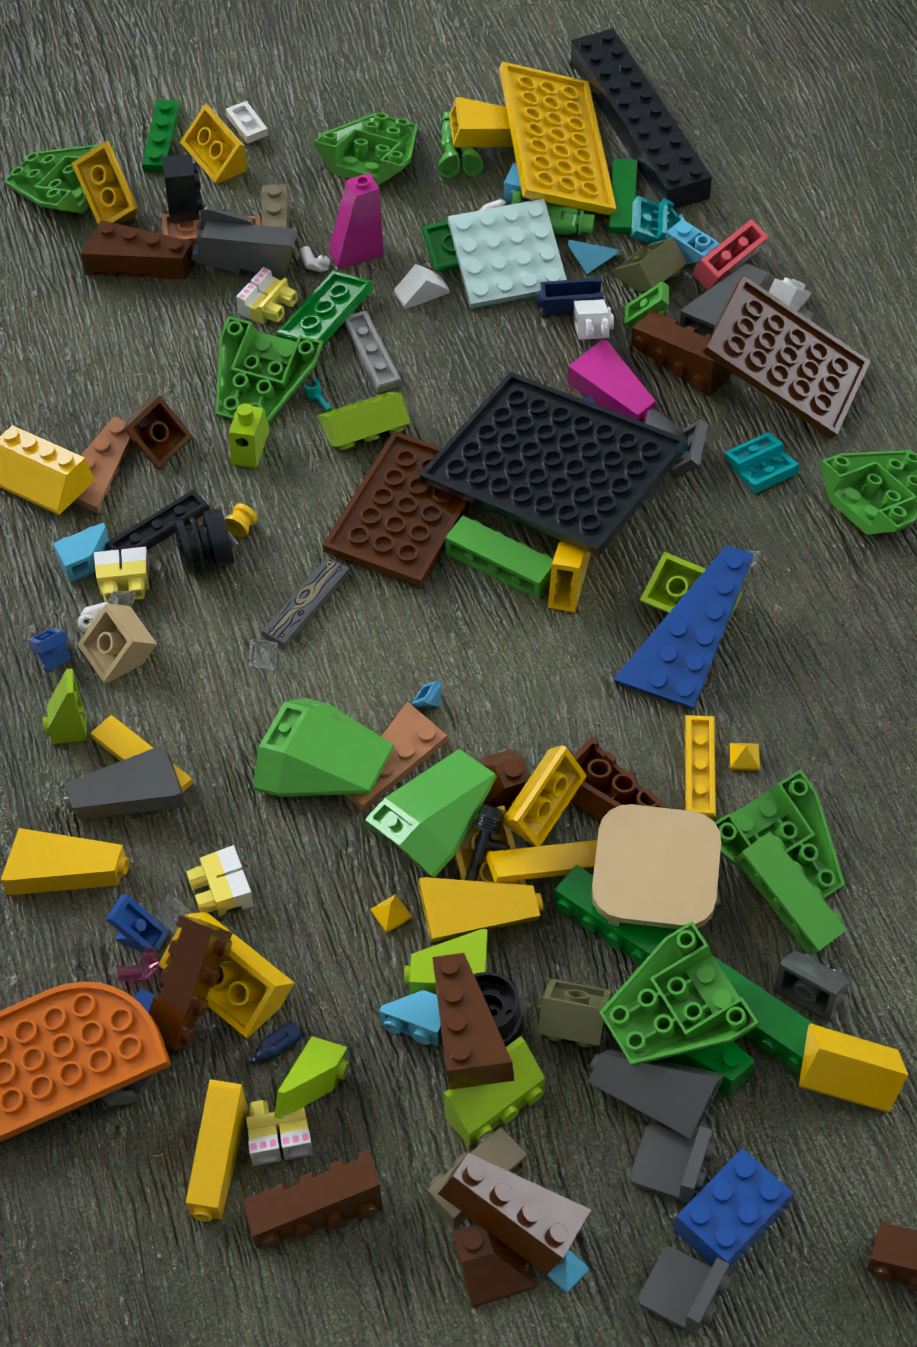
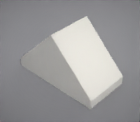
[394,264,450,309]

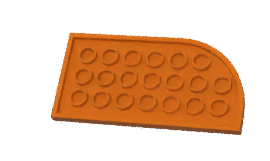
[0,982,171,1142]

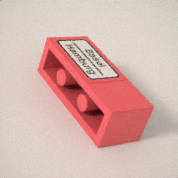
[692,219,768,290]

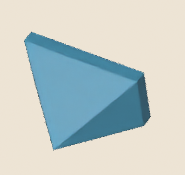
[568,240,620,274]

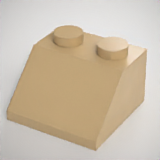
[77,603,157,683]

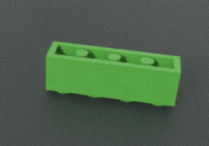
[445,516,553,600]
[734,831,846,956]

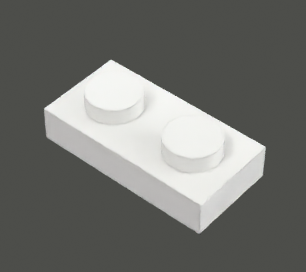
[225,101,268,144]

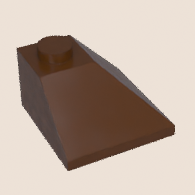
[123,395,193,469]
[476,749,531,812]
[452,1224,536,1308]

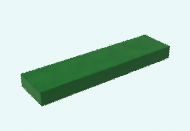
[609,159,637,234]

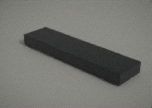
[105,489,210,562]

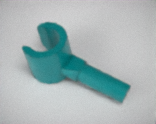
[304,379,332,412]

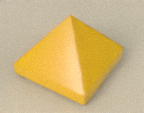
[729,743,760,771]
[370,894,412,933]

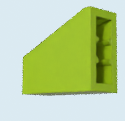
[404,929,488,995]

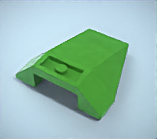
[314,113,418,186]
[4,144,116,214]
[216,316,324,424]
[820,450,917,535]
[253,698,394,797]
[362,749,497,878]
[715,769,845,898]
[599,921,760,1066]

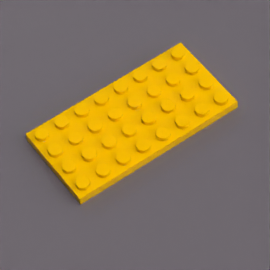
[499,61,616,215]

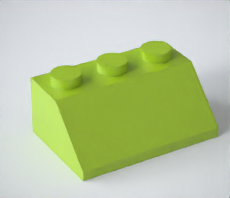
[317,392,410,450]
[640,552,742,620]
[444,1036,545,1147]

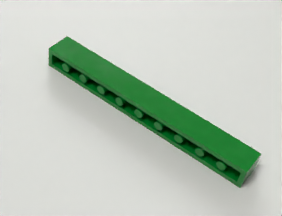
[554,865,816,1073]

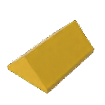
[180,104,247,184]
[71,141,138,224]
[503,745,587,847]
[799,1024,908,1113]

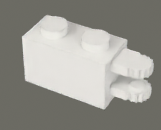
[574,299,614,340]

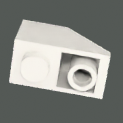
[769,277,811,311]

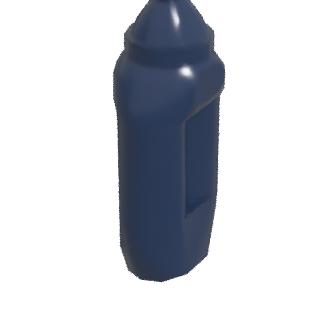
[248,1021,303,1064]

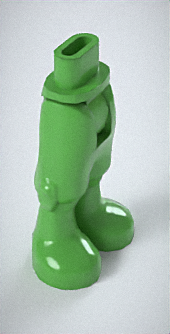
[438,111,484,178]
[512,191,595,236]

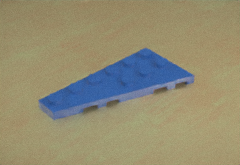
[613,545,753,710]

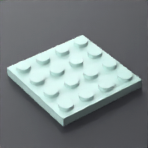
[448,199,566,309]

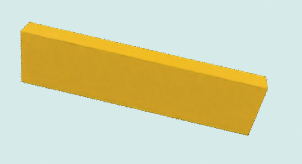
[91,715,193,792]
[685,715,716,821]
[486,840,597,883]

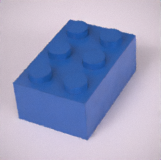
[674,1148,793,1271]

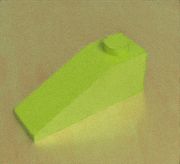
[43,668,87,744]
[274,1036,350,1119]

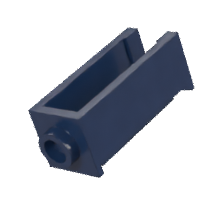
[536,278,603,318]

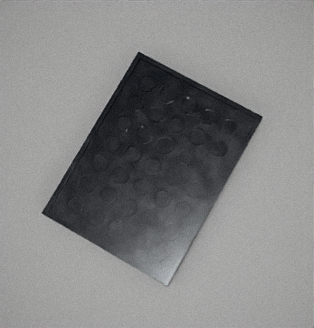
[419,372,689,556]

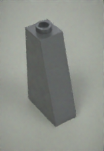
[195,221,298,280]
[680,263,769,336]
[63,744,188,820]
[588,1049,724,1139]

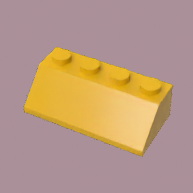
[0,425,95,515]
[158,912,295,1038]

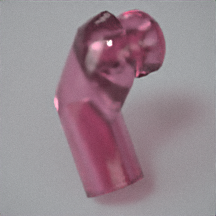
[118,948,160,981]

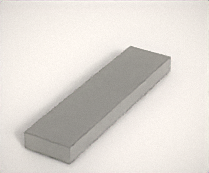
[343,311,402,393]

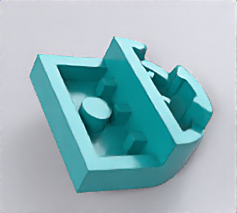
[631,196,684,244]

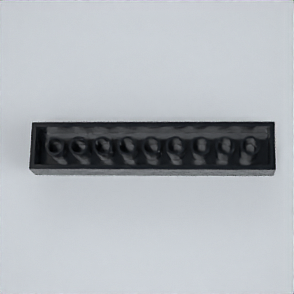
[571,28,712,209]

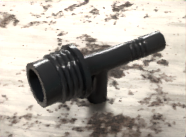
[464,804,507,881]

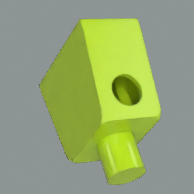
[229,403,269,468]

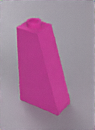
[329,173,384,269]
[568,338,656,423]

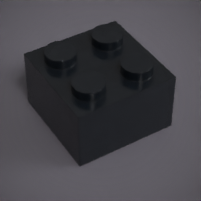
[162,154,203,223]

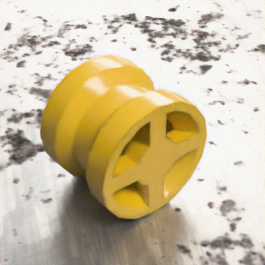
[225,503,258,538]

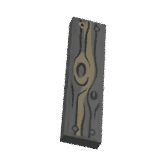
[262,557,350,649]

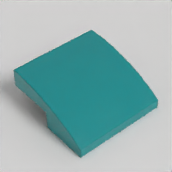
[724,432,800,494]

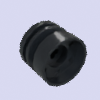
[175,508,234,575]
[474,972,523,1047]

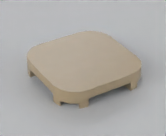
[592,804,721,929]

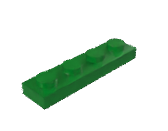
[142,100,180,172]

